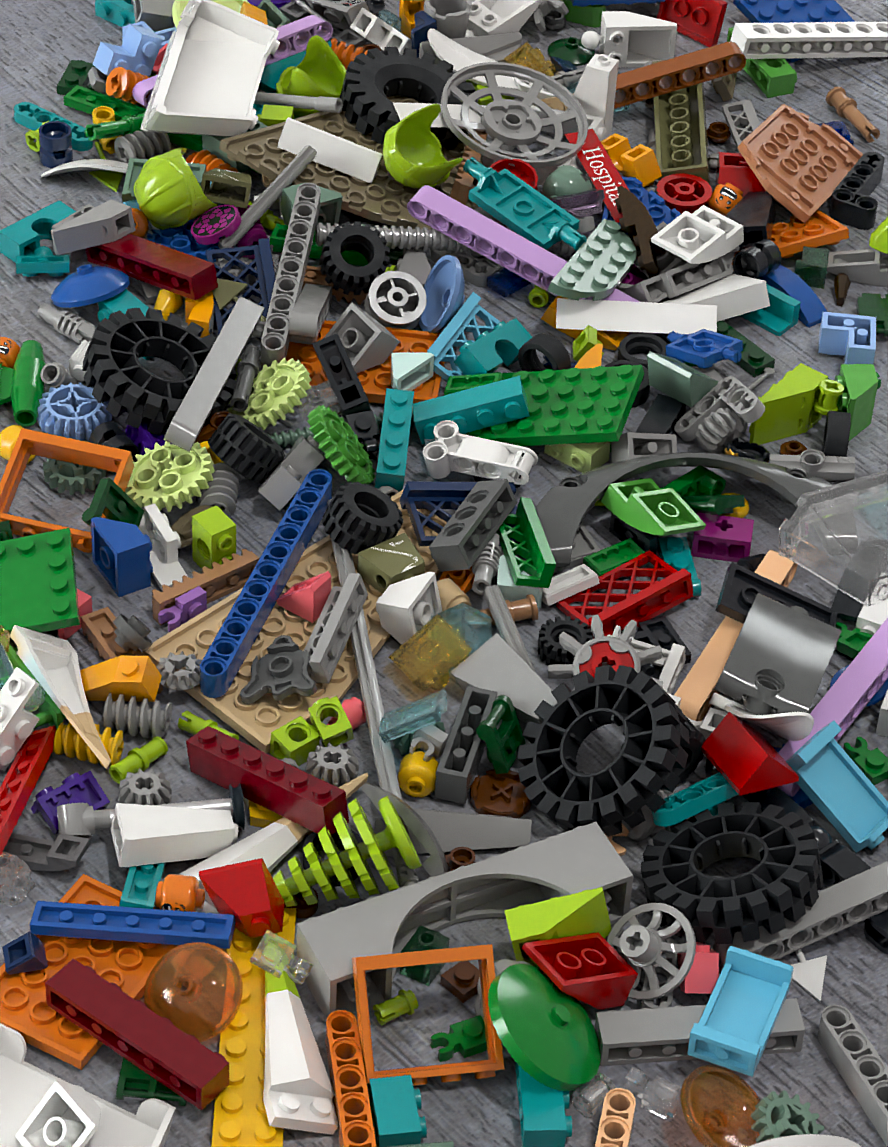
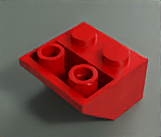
[715,152,765,197]

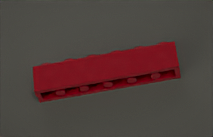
[85,234,218,301]
[186,726,349,835]
[45,958,229,1111]

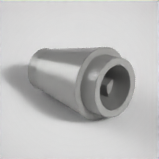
[40,362,76,388]

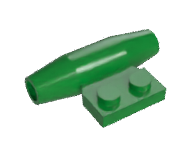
[0,340,46,427]

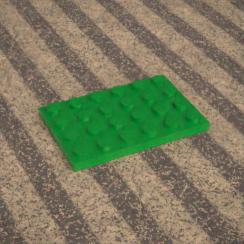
[464,365,644,446]

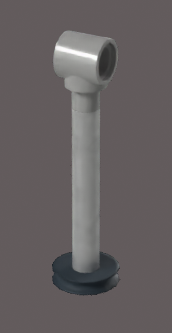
[57,783,245,838]

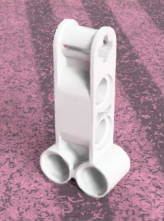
[423,420,538,485]

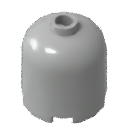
[423,0,472,39]

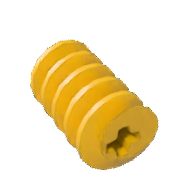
[54,722,124,767]

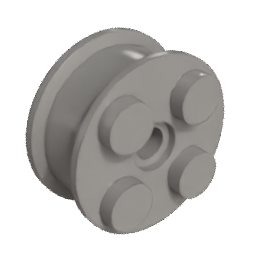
[364,271,427,330]

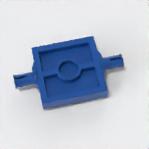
[666,329,743,369]

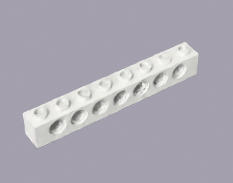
[730,22,888,59]

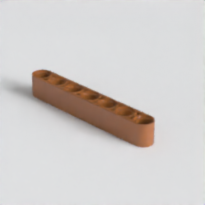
[614,41,746,109]

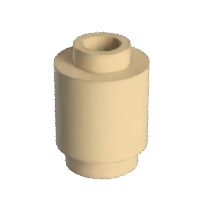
[437,578,471,617]

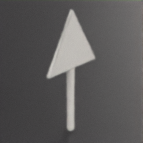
[791,949,827,1003]

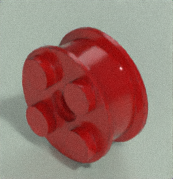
[656,173,712,214]

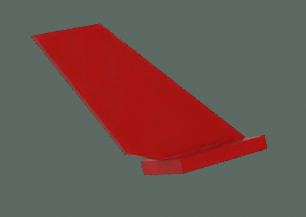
[657,0,728,47]

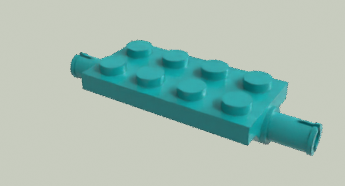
[463,157,587,251]

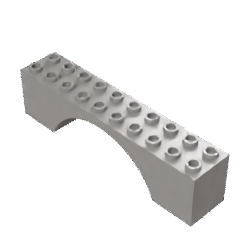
[297,822,633,1019]

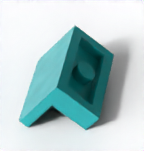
[739,284,801,336]

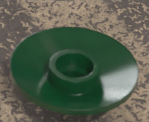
[548,37,595,66]

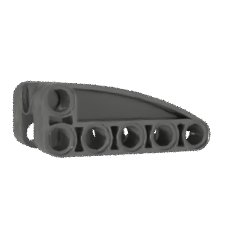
[714,593,842,715]

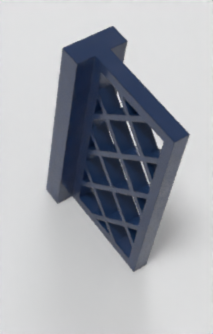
[206,238,276,335]
[399,481,520,546]

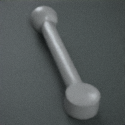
[747,367,775,391]

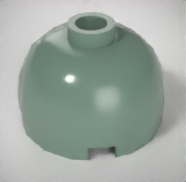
[542,165,594,214]

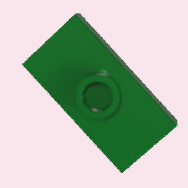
[444,373,503,395]
[583,538,645,577]

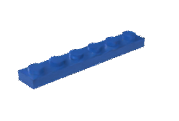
[30,901,235,949]

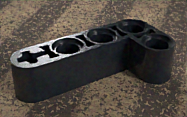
[829,152,885,230]

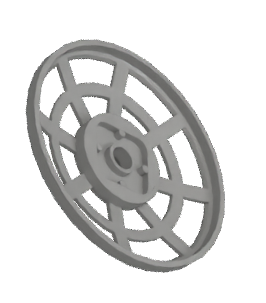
[440,62,588,168]

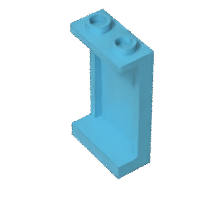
[786,720,888,853]
[687,946,794,1077]

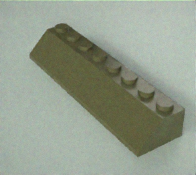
[652,60,710,184]

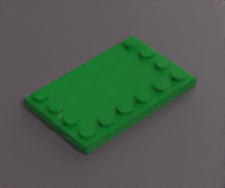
[0,528,80,639]

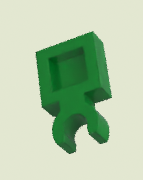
[836,622,873,659]
[843,736,888,785]
[430,1015,487,1062]

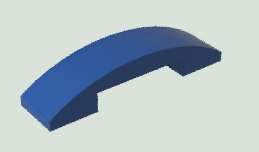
[760,265,827,328]

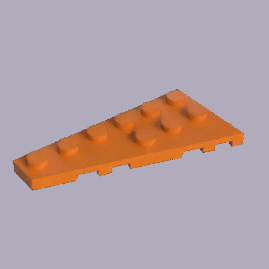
[731,210,849,271]

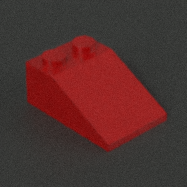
[522,932,638,1010]

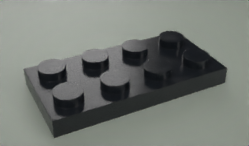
[715,562,838,627]

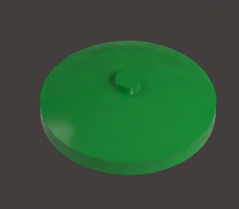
[488,964,601,1091]

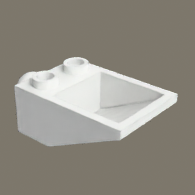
[465,0,543,37]
[581,11,677,68]

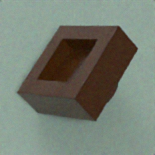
[440,961,480,1003]

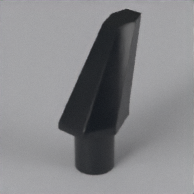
[736,554,766,572]

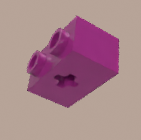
[691,512,754,562]

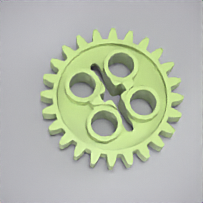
[228,358,312,430]
[125,441,215,512]

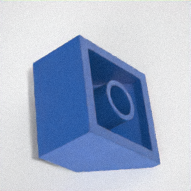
[91,517,153,597]

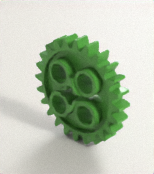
[307,405,376,484]

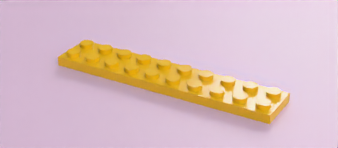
[211,908,296,1147]

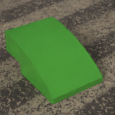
[601,478,706,536]

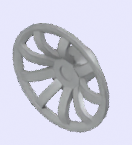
[607,903,696,1000]

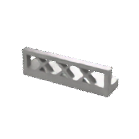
[722,99,760,154]
[304,573,368,683]

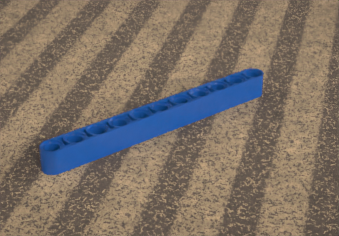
[200,469,332,698]

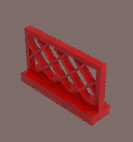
[555,550,693,639]

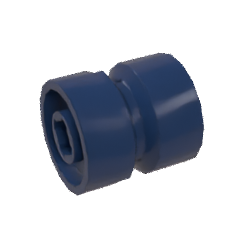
[39,121,73,168]

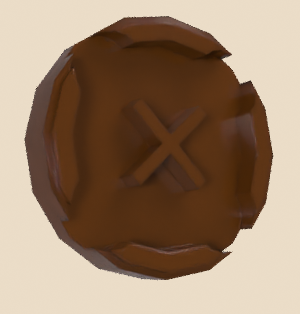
[470,769,532,818]

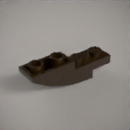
[615,186,666,278]

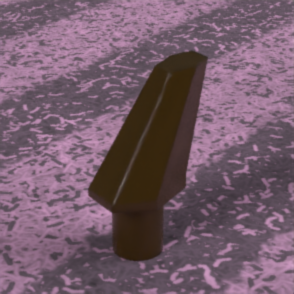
[834,273,851,307]

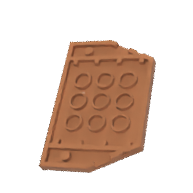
[738,104,863,223]

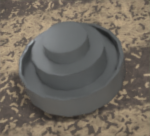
[113,614,153,652]

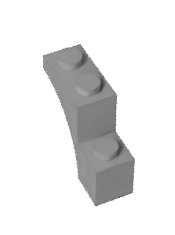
[258,435,325,511]

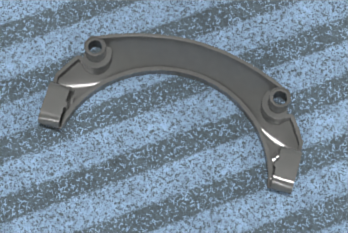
[536,452,857,568]

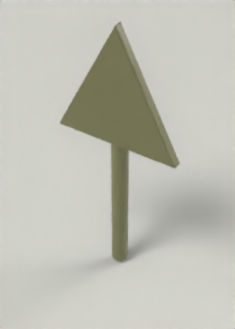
[212,278,266,322]

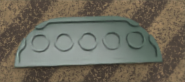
[547,218,637,301]

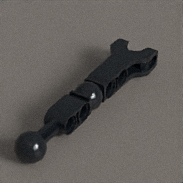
[704,758,888,955]

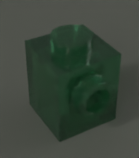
[795,246,829,289]
[400,925,450,986]

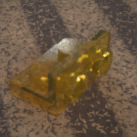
[504,42,556,77]

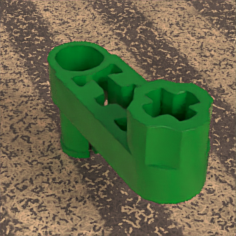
[639,465,726,497]

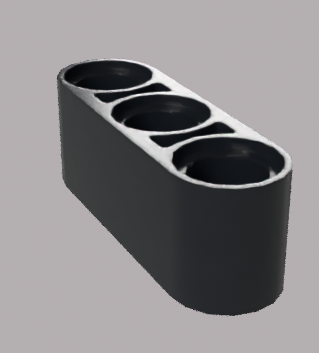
[636,394,686,434]

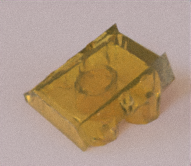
[388,614,473,691]

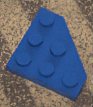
[601,177,681,234]

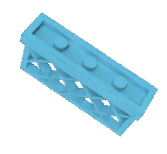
[427,292,500,382]

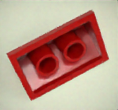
[701,712,799,796]

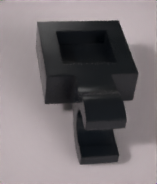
[344,410,380,459]

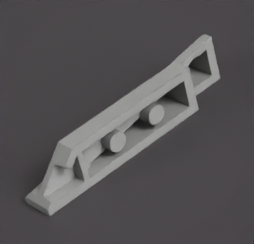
[624,246,739,303]

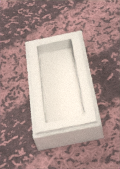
[542,564,600,606]

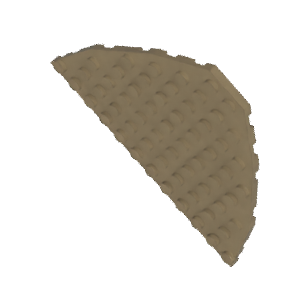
[219,96,483,230]

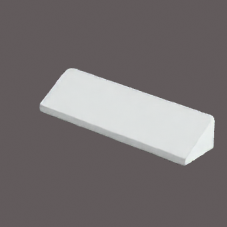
[278,117,383,183]

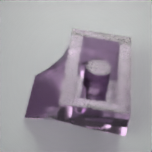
[549,190,605,218]

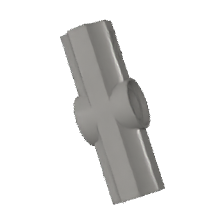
[770,449,855,482]

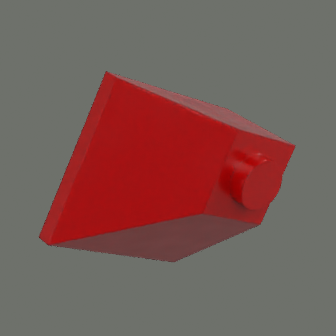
[199,858,285,938]

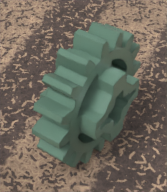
[43,458,106,495]
[751,1090,825,1143]

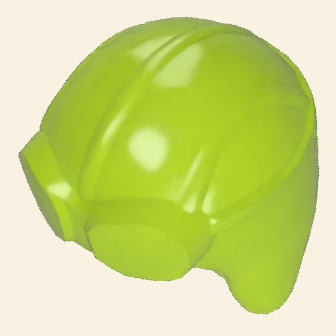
[276,35,347,117]
[383,104,463,189]
[134,148,218,230]

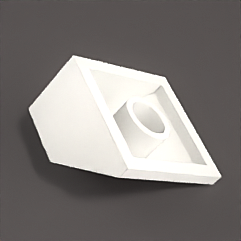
[376,572,444,656]
[15,1081,101,1147]

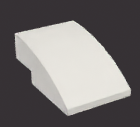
[651,205,744,264]

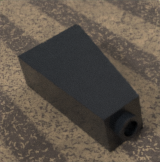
[725,191,776,251]

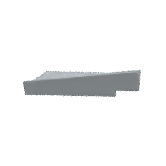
[419,32,522,72]
[374,808,532,856]

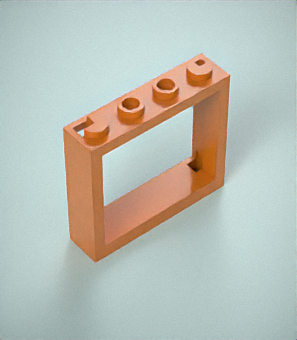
[0,428,134,553]
[352,944,504,1085]

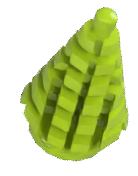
[273,796,422,907]

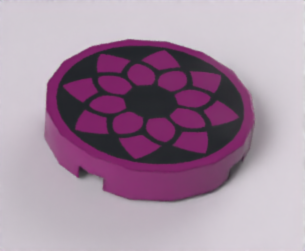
[191,204,242,245]

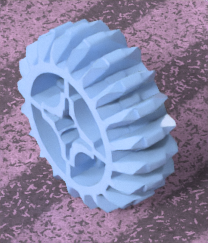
[37,382,112,442]

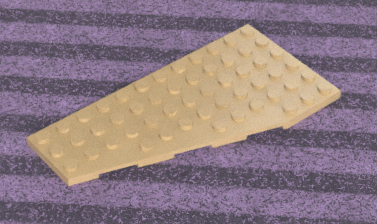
[142,489,447,753]

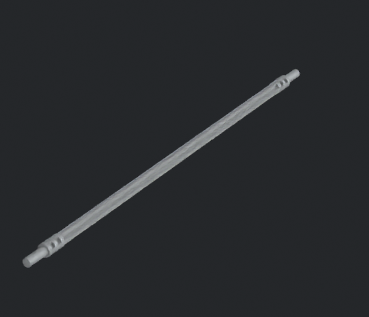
[327,499,421,910]

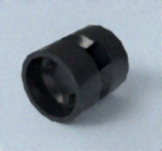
[732,239,782,279]
[89,421,140,474]

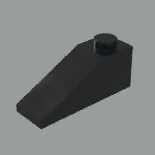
[312,333,371,419]

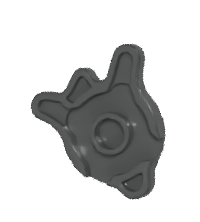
[240,635,317,704]

